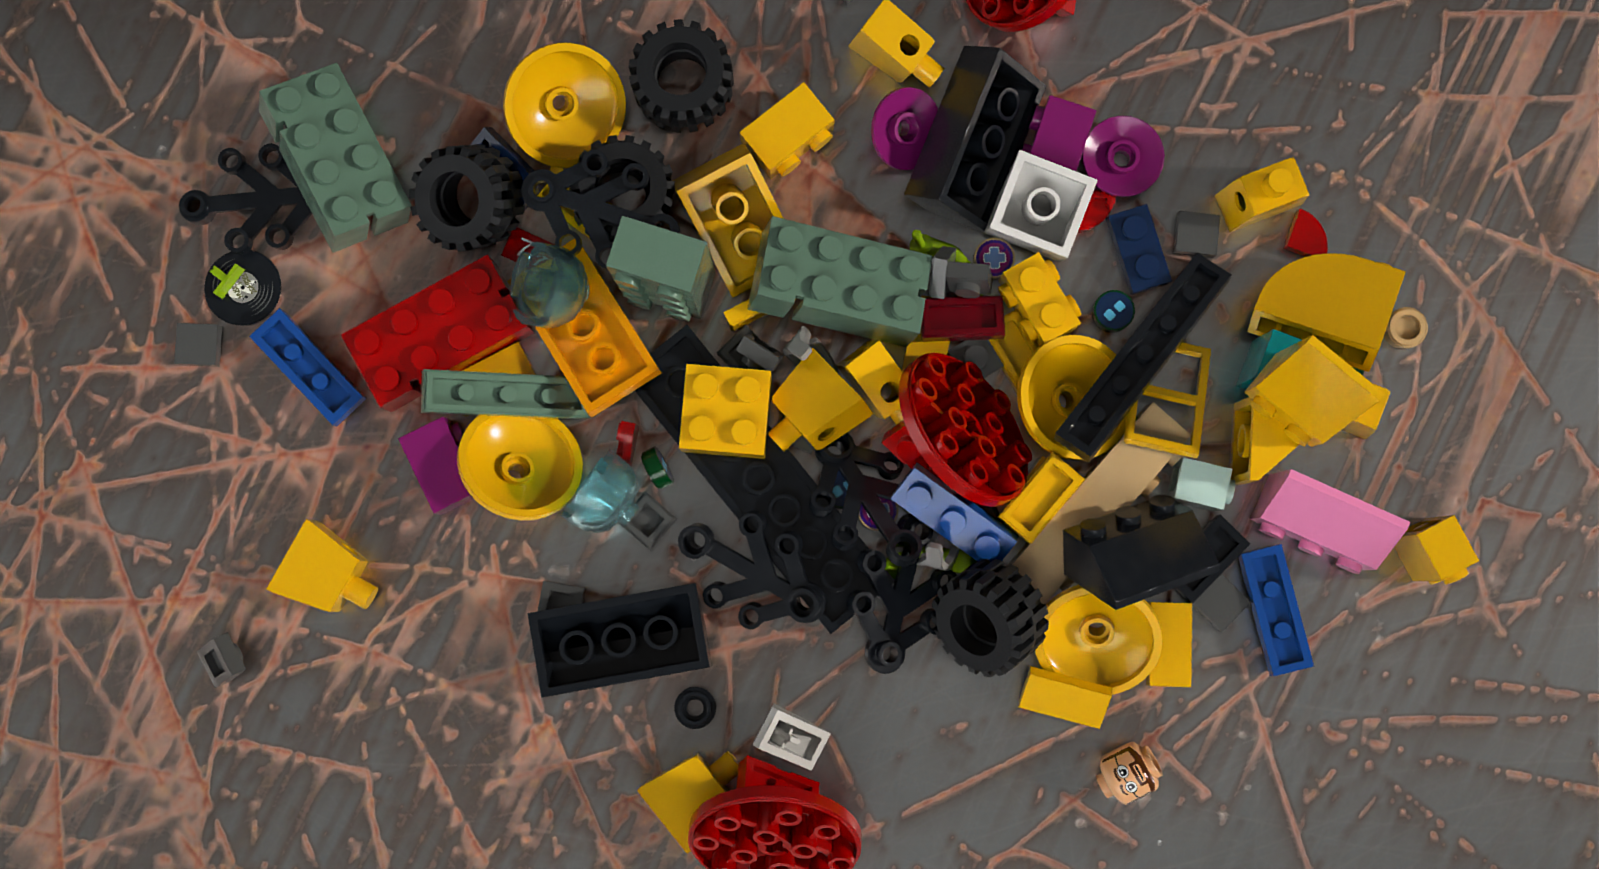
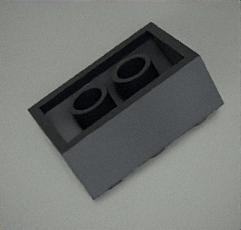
[1063,494,1220,610]

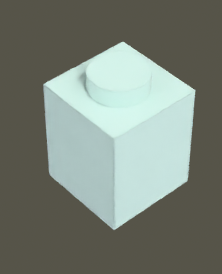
[1167,457,1235,511]

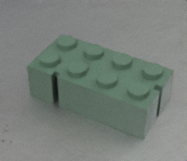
[259,63,412,253]
[606,216,716,322]
[748,216,933,347]

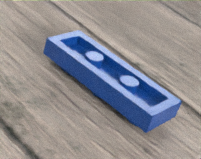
[249,308,367,427]
[890,462,1019,562]
[1238,544,1314,676]

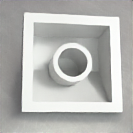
[984,150,1098,262]

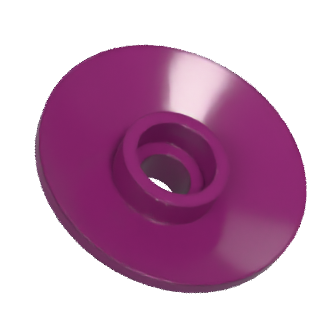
[871,87,938,170]
[1082,116,1165,197]

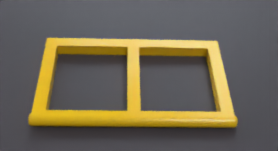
[1124,342,1211,459]

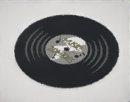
[204,250,281,326]

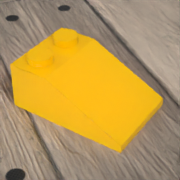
[672,143,784,298]
[1244,335,1385,447]

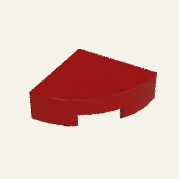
[1078,190,1116,233]
[1283,208,1328,257]
[615,421,639,467]

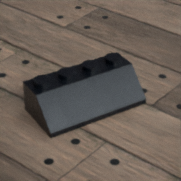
[904,46,1047,233]
[527,583,712,698]

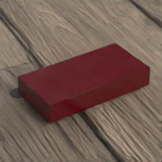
[921,295,1005,342]

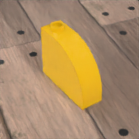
[1247,253,1406,372]

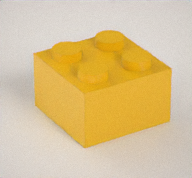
[679,364,772,459]

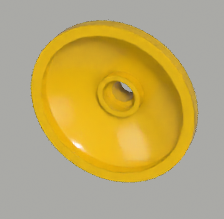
[503,42,626,168]
[1017,335,1127,460]
[457,415,583,520]
[1035,585,1162,695]

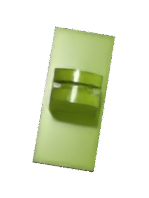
[209,263,245,299]

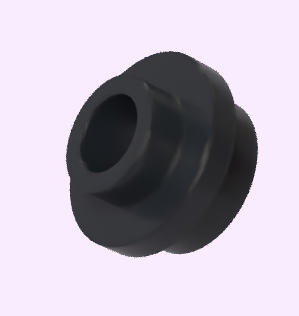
[674,687,716,729]

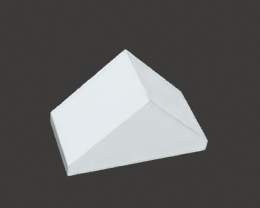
[753,703,831,771]

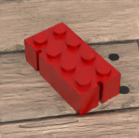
[341,254,535,412]

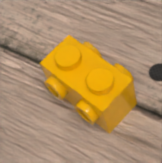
[998,252,1081,347]

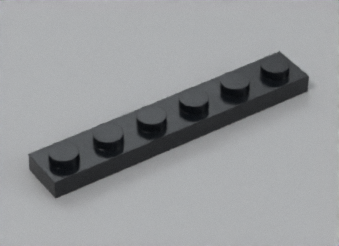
[1054,253,1232,463]

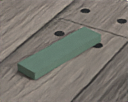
[421,369,589,420]

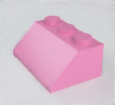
[1250,469,1410,574]

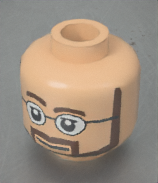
[1096,742,1163,805]

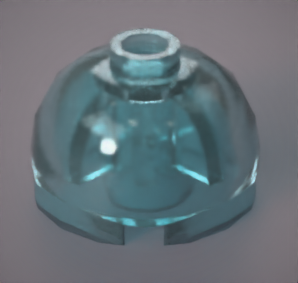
[510,242,589,328]
[560,449,639,533]

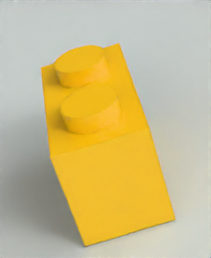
[739,82,835,179]
[1394,515,1479,585]

